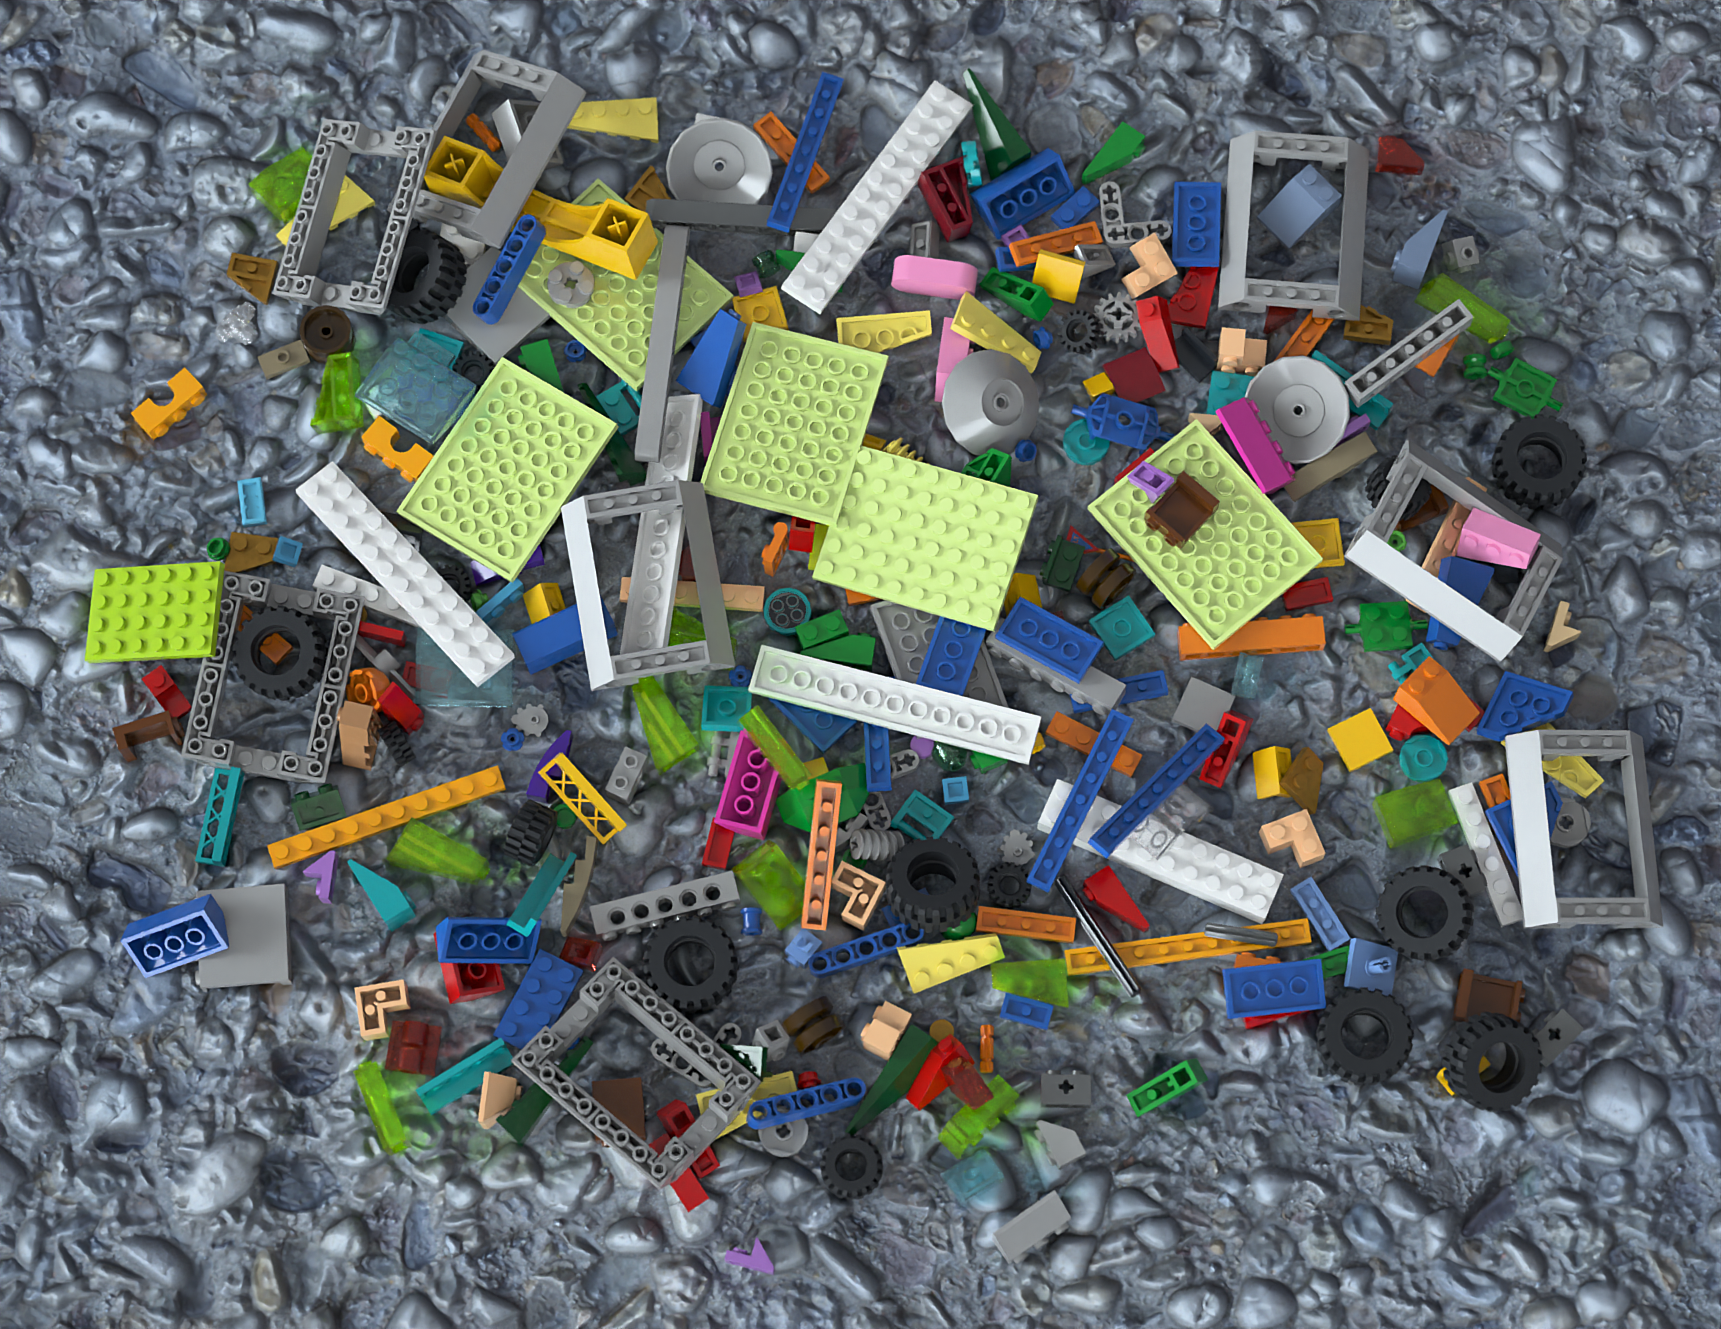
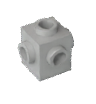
[1442,236,1479,274]
[751,1020,790,1062]

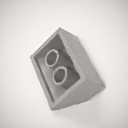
[492,99,563,170]
[992,1190,1071,1264]

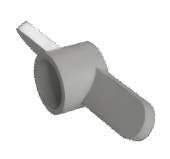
[355,634,416,700]

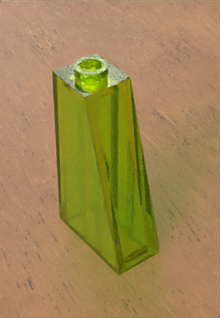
[1414,273,1511,344]
[631,676,700,776]
[736,705,812,791]
[387,817,490,885]
[353,1060,413,1156]

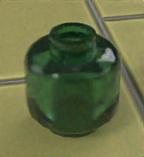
[931,741,967,772]

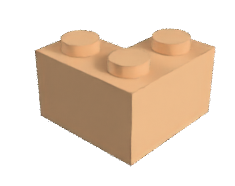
[1121,233,1178,300]
[1216,327,1267,376]
[1259,809,1326,868]
[831,861,886,931]
[355,980,410,1041]
[861,1001,912,1061]

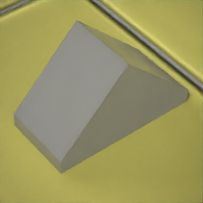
[1073,244,1116,279]

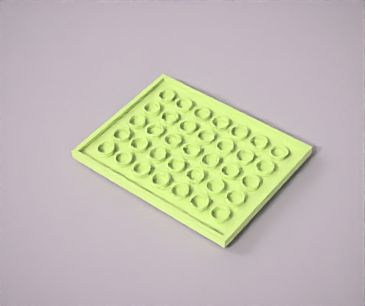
[508,178,734,392]
[700,322,889,527]
[396,357,619,583]
[1088,419,1323,650]
[812,446,1039,631]

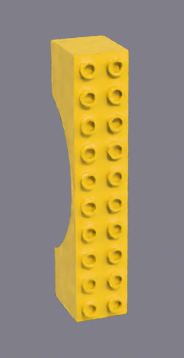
[424,136,658,280]

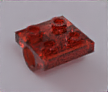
[385,1020,443,1077]

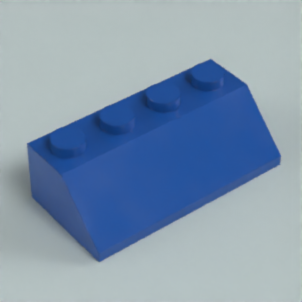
[970,148,1075,240]
[120,894,229,978]

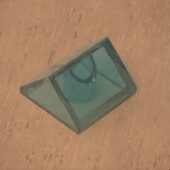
[941,1148,1004,1207]

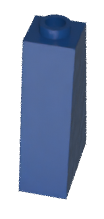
[676,309,747,408]
[1426,556,1495,650]

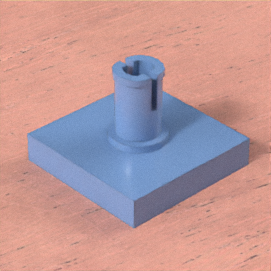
[1344,938,1398,996]

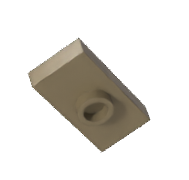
[257,339,310,380]

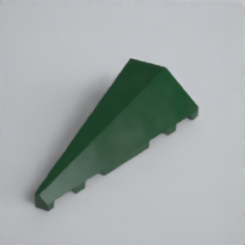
[963,68,1031,181]
[577,383,647,486]
[845,1024,939,1136]
[496,1035,593,1147]

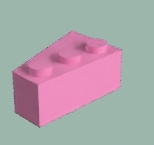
[935,317,975,402]
[1456,507,1541,569]

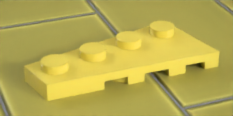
[567,97,659,143]
[276,175,375,246]
[950,291,1041,374]
[836,310,932,353]
[1501,723,1604,799]
[896,933,1005,994]
[696,1071,797,1140]

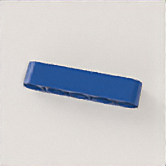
[473,214,546,325]
[809,923,924,979]
[746,1077,866,1129]

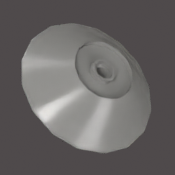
[666,118,773,204]
[942,349,1039,455]
[1245,355,1350,464]

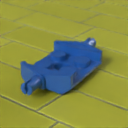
[1071,393,1174,454]

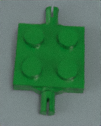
[1487,358,1563,419]
[1344,601,1427,652]

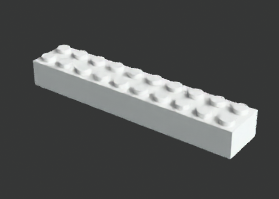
[1037,779,1284,924]

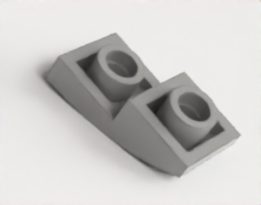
[835,813,868,853]

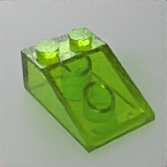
[249,147,313,224]
[1372,779,1459,849]
[731,839,805,931]

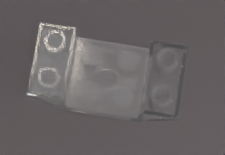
[1130,781,1215,860]

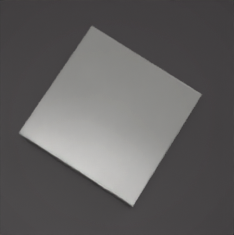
[1172,677,1236,732]

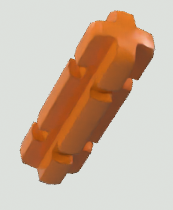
[465,113,502,152]
[980,1024,994,1074]

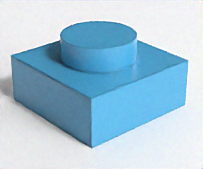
[272,536,303,568]
[942,776,969,805]

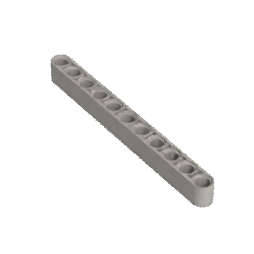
[635,225,690,463]

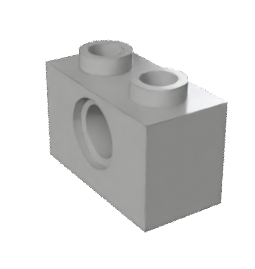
[605,747,649,806]

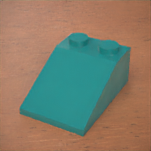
[347,859,417,932]

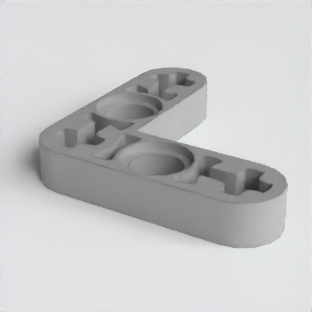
[1099,181,1171,248]
[863,749,919,831]
[651,1023,742,1088]

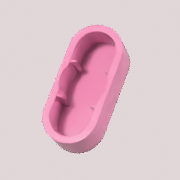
[891,255,978,300]

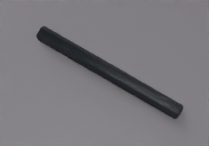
[1055,875,1141,998]

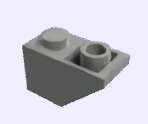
[1034,1120,1086,1170]

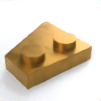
[624,165,671,212]
[226,252,279,305]
[1343,304,1393,345]
[224,532,278,573]
[1279,747,1324,815]

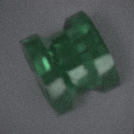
[752,250,781,278]

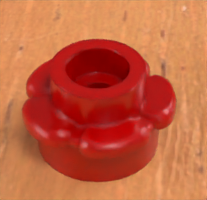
[797,1071,821,1089]

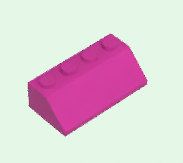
[1215,397,1296,494]
[714,731,791,840]

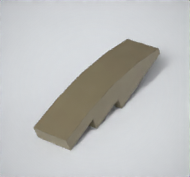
[1284,432,1378,502]
[561,836,598,937]

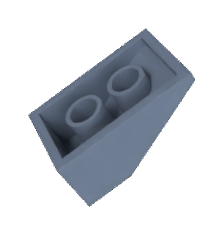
[1257,163,1342,250]
[1390,209,1448,290]

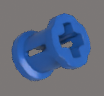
[740,907,763,936]

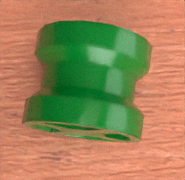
[1463,354,1487,380]

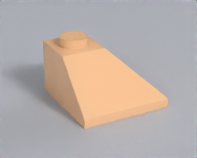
[478,1072,522,1129]

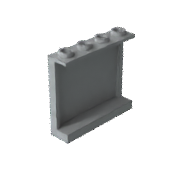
[444,246,551,368]
[193,884,292,992]

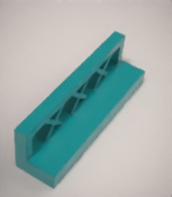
[1311,350,1393,431]
[195,767,245,867]
[506,852,577,937]
[416,1038,515,1115]

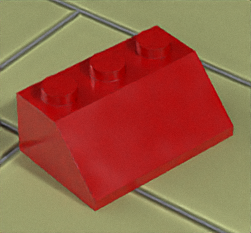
[433,932,505,1004]

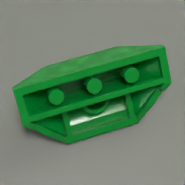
[961,448,1012,487]
[776,763,870,833]

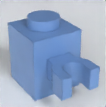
[785,928,823,970]

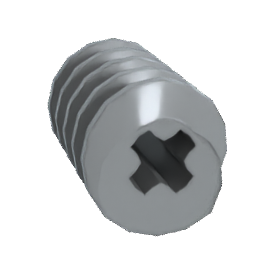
[850,828,904,862]

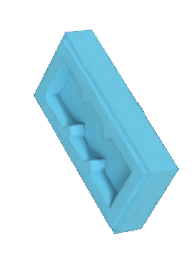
[237,477,267,528]

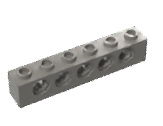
[1344,299,1474,407]
[590,871,741,941]

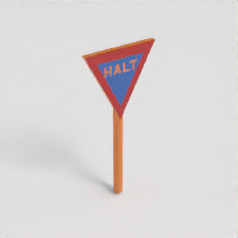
[1066,525,1134,562]

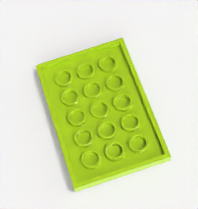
[85,561,225,663]

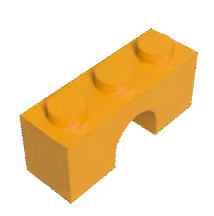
[131,367,207,440]
[361,416,434,483]

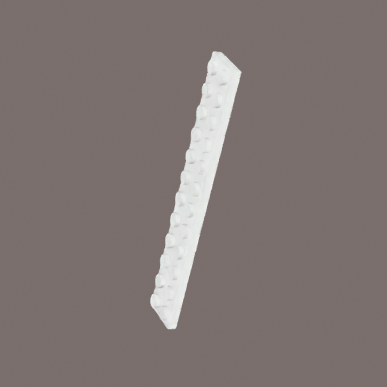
[781,80,973,314]
[620,394,703,655]
[296,461,515,687]
[748,645,1042,765]

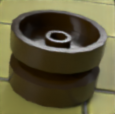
[300,305,356,365]
[1076,548,1136,610]
[781,996,845,1055]

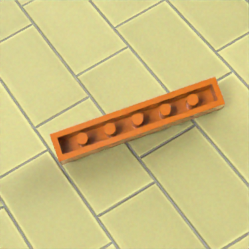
[1177,614,1326,661]
[801,779,842,931]

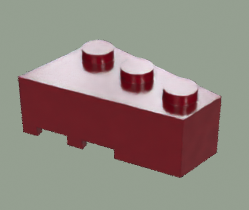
[917,156,973,243]

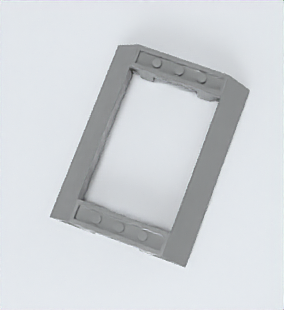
[386,50,586,249]
[272,119,437,315]
[1218,130,1369,321]
[1344,439,1563,662]
[561,480,735,691]
[181,571,365,784]
[1505,730,1663,929]
[511,957,761,1189]

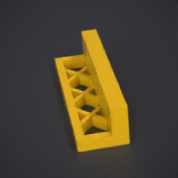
[538,753,627,845]

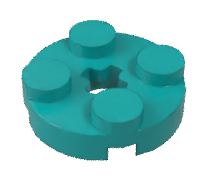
[961,140,983,188]

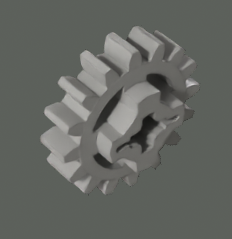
[1093,292,1141,344]

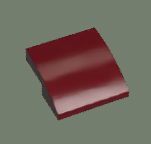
[1102,347,1166,403]

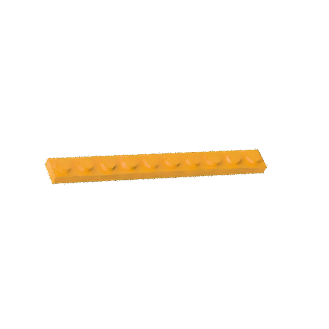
[267,765,506,870]
[1064,918,1312,976]

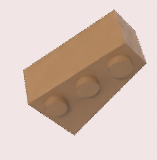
[337,700,383,771]

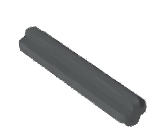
[1204,922,1278,947]

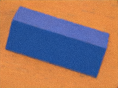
[512,595,618,675]
[436,917,542,964]

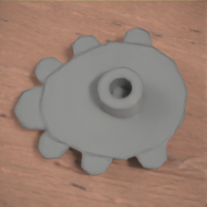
[511,704,549,737]
[1000,829,1035,866]

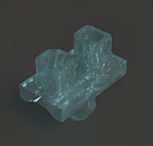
[1231,652,1264,700]

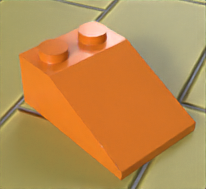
[1393,656,1480,746]

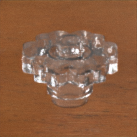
[214,302,258,345]

